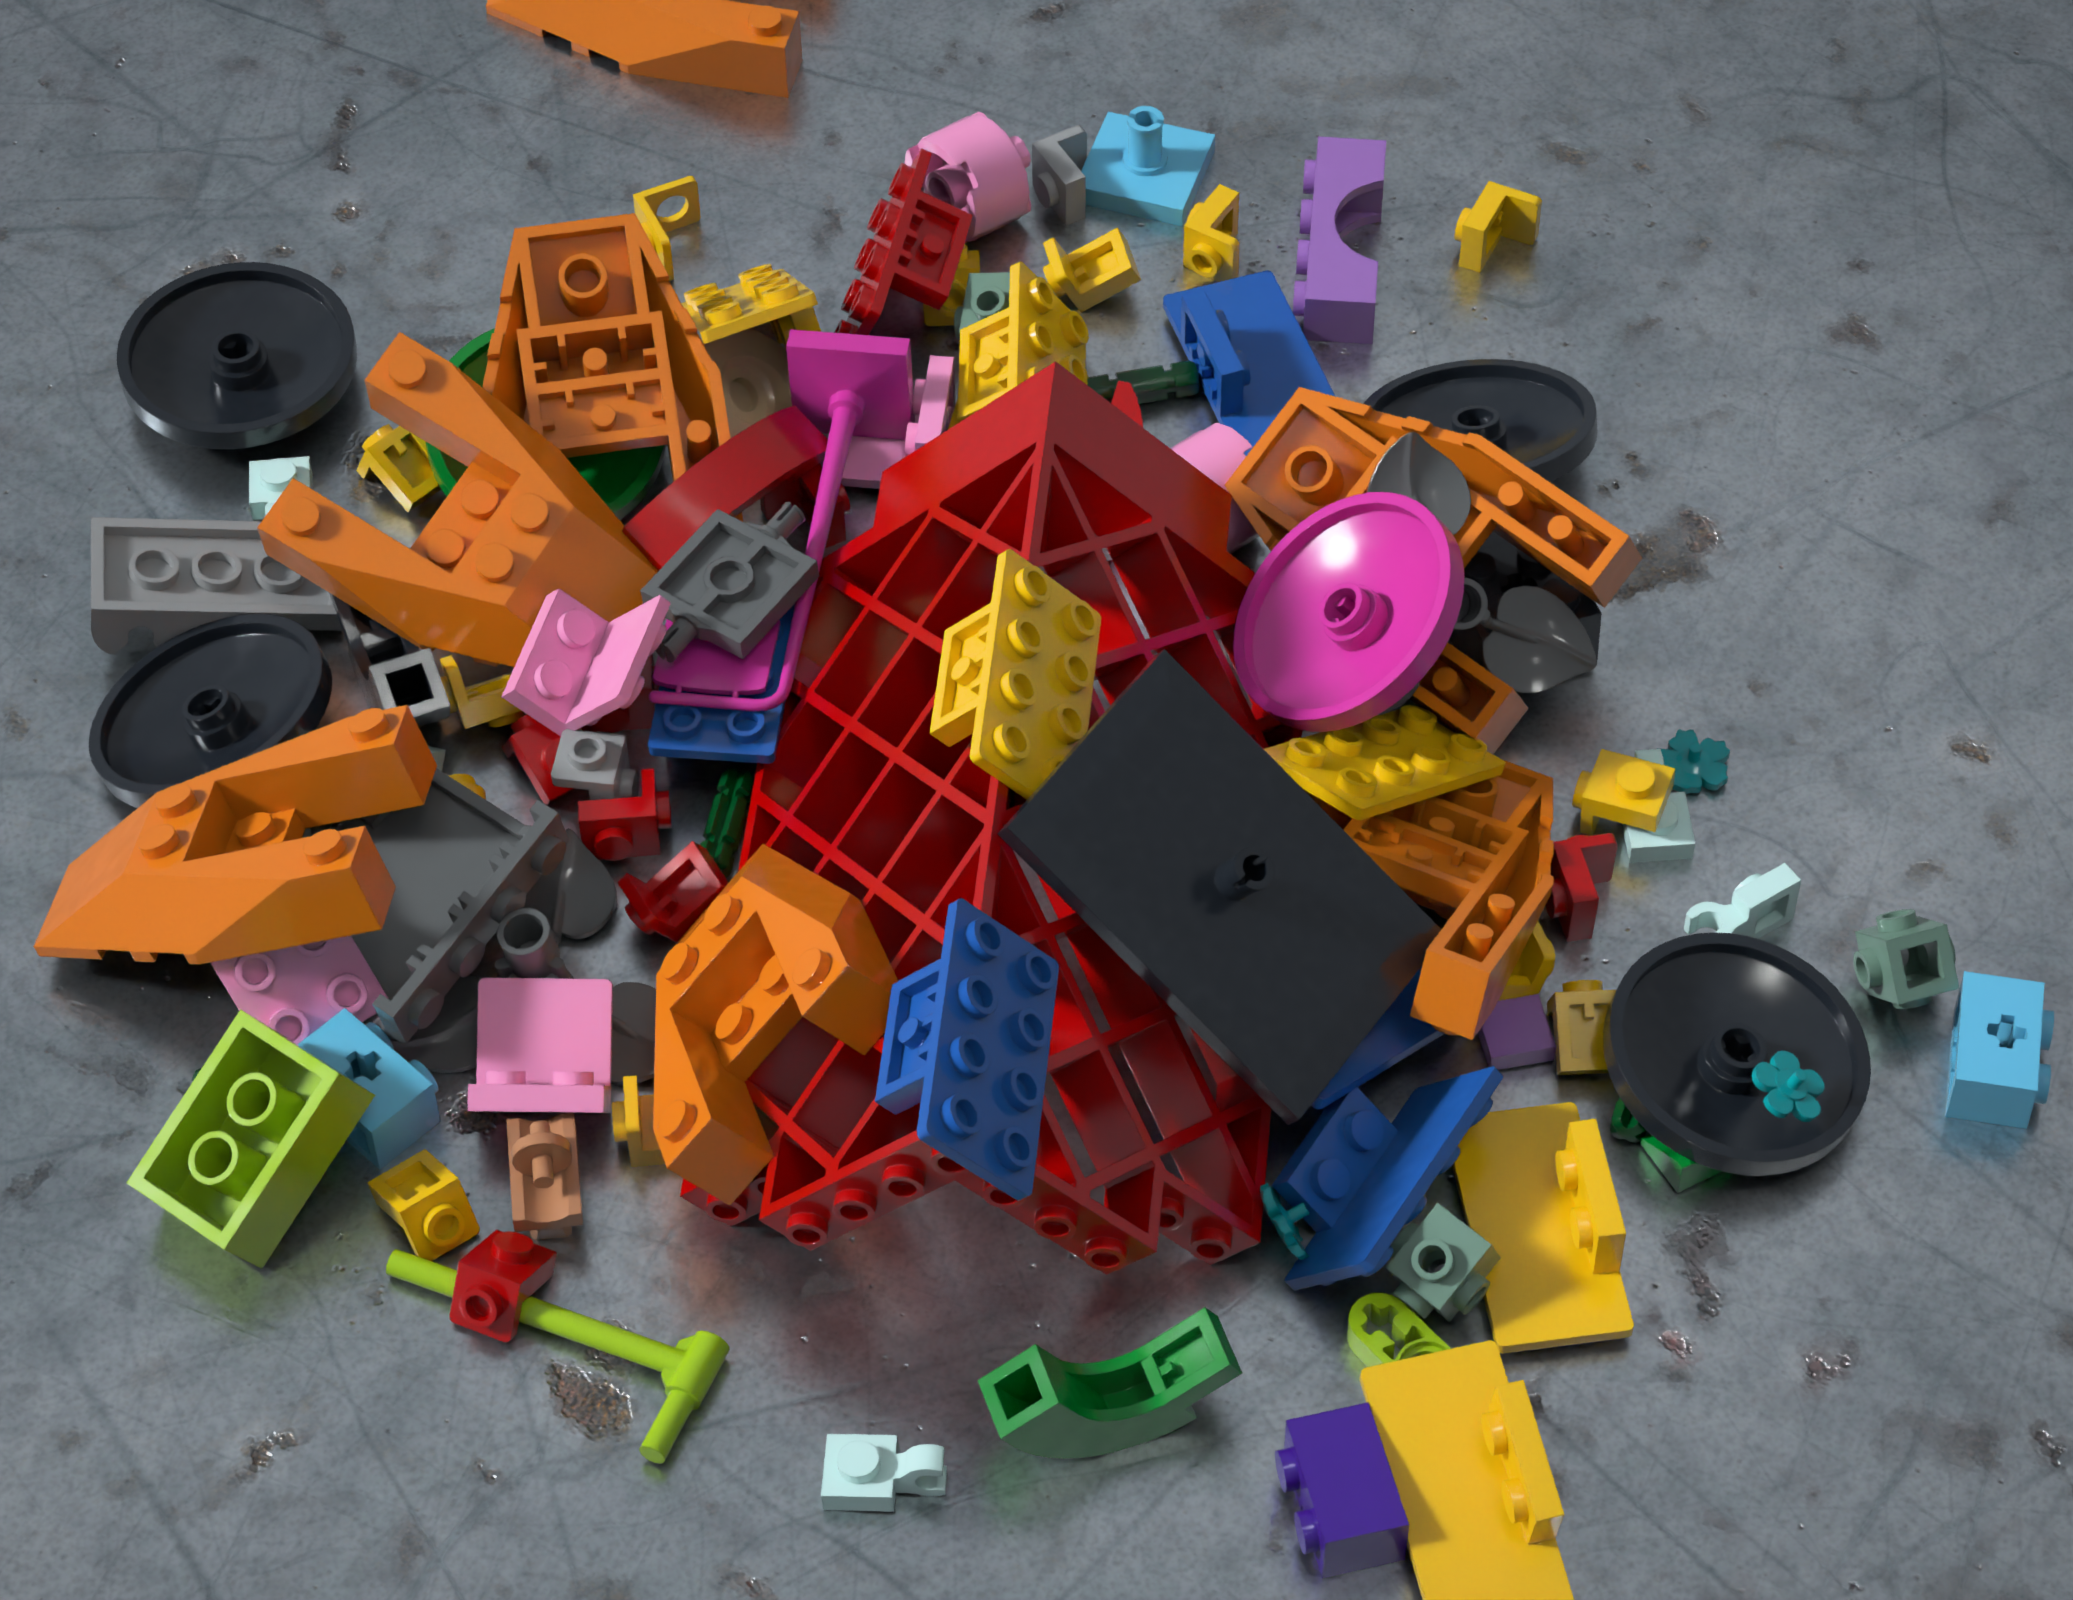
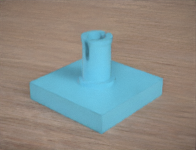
[1081,106,1215,227]

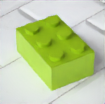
[126,1009,375,1269]

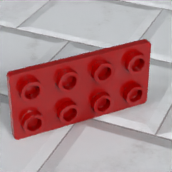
[834,148,973,335]

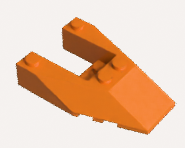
[485,0,803,98]
[482,213,743,522]
[257,332,665,667]
[1224,387,1642,754]
[33,705,437,964]
[1309,759,1554,1040]
[653,844,898,1206]

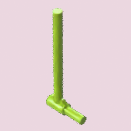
[386,1249,730,1464]

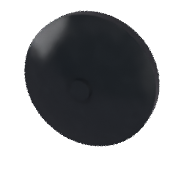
[117,262,357,449]
[1363,359,1598,482]
[89,614,333,808]
[1603,932,1871,1176]

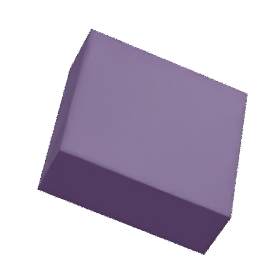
[1478,994,1556,1070]

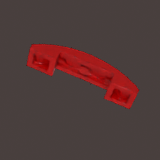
[622,405,828,571]

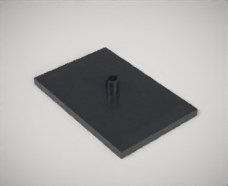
[997,649,1441,1125]

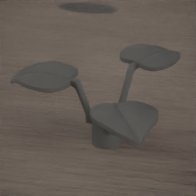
[1367,432,1597,716]
[390,828,656,1085]

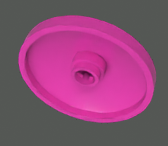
[1233,492,1465,732]

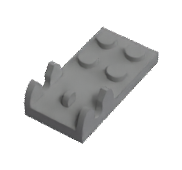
[91,517,342,655]

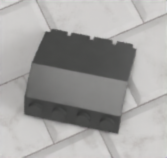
[329,768,569,1044]

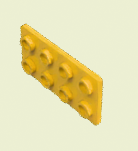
[957,261,1089,422]
[681,264,821,350]
[930,549,1101,800]
[1264,705,1506,820]
[1452,1102,1634,1354]
[1359,1340,1574,1600]

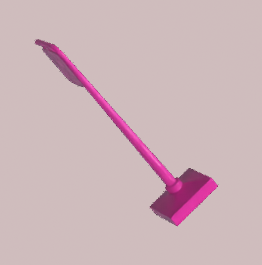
[649,329,915,712]

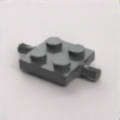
[640,502,819,662]

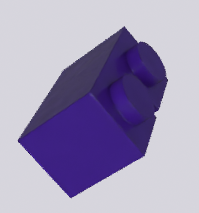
[1275,1402,1409,1579]

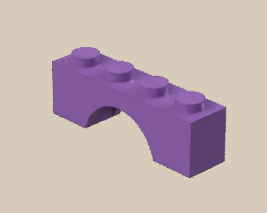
[1293,136,1386,344]

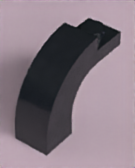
[329,593,451,727]

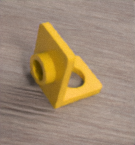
[633,176,701,281]

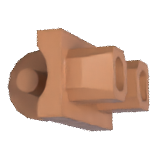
[506,1112,583,1240]

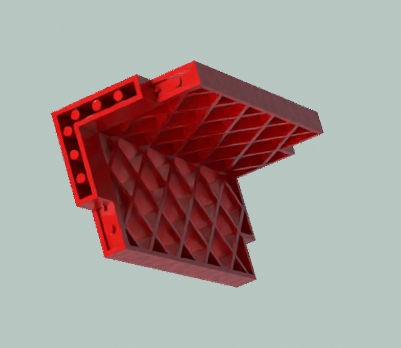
[680,361,1303,1275]

